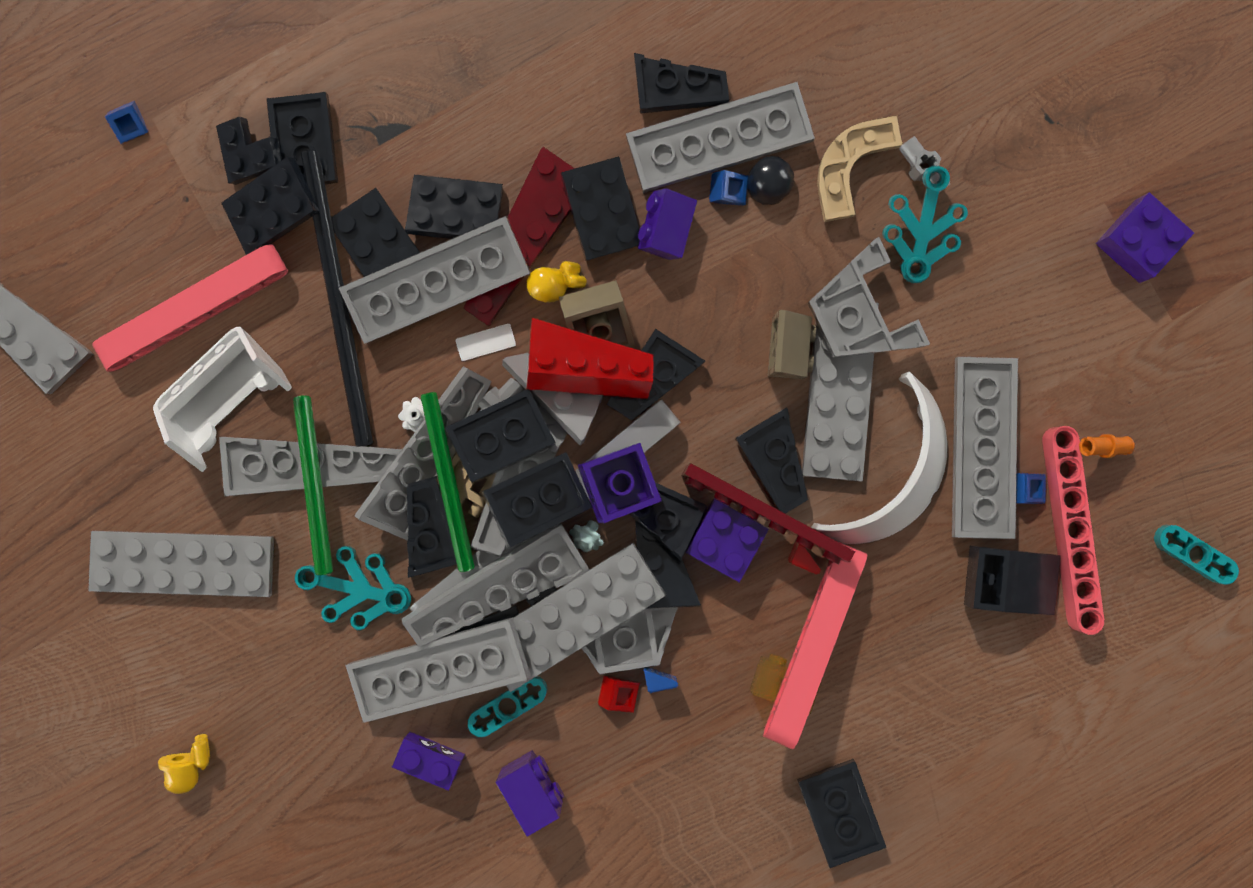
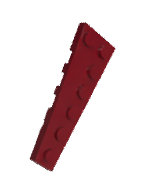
[463,146,575,327]
[681,463,856,564]

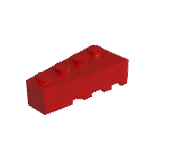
[526,318,654,399]

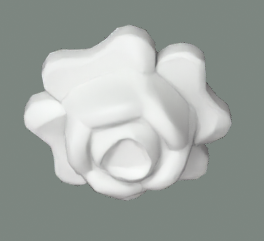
[398,397,425,432]

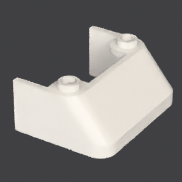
[153,327,292,472]

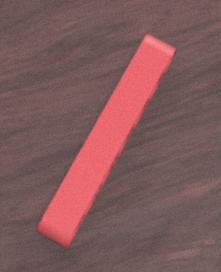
[92,244,288,372]
[1042,426,1105,635]
[763,542,867,750]

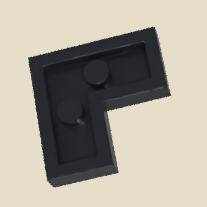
[216,117,282,185]

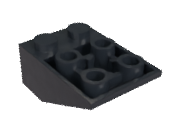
[964,545,1060,615]

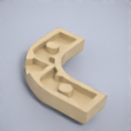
[817,116,902,222]

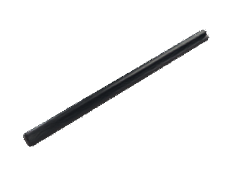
[301,150,373,447]

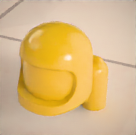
[527,261,587,302]
[158,734,210,794]

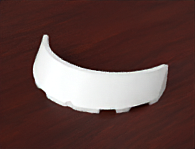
[811,372,947,544]

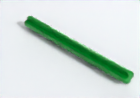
[421,392,475,572]
[293,395,333,576]

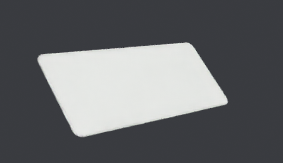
[456,324,516,361]

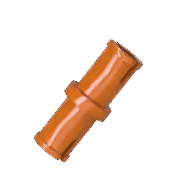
[1079,434,1135,458]

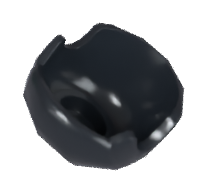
[747,156,794,205]

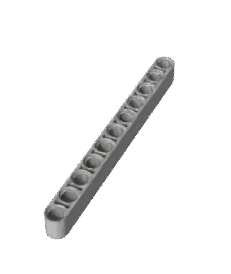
[410,399,681,612]

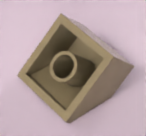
[559,280,635,348]
[768,310,816,379]

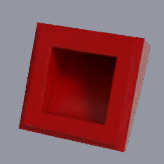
[788,542,821,575]
[598,676,640,713]

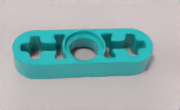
[1154,525,1239,585]
[468,676,547,737]

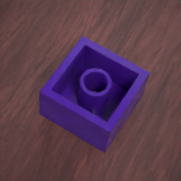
[1095,192,1194,283]
[577,443,661,523]
[686,499,769,583]
[496,750,564,837]

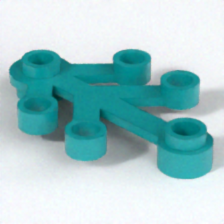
[882,165,968,283]
[295,546,412,630]

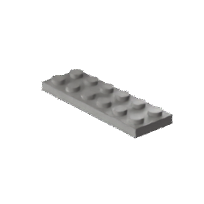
[626,82,815,193]
[339,216,531,344]
[802,303,879,481]
[952,357,1018,539]
[88,531,274,597]
[506,543,666,692]
[345,617,531,723]

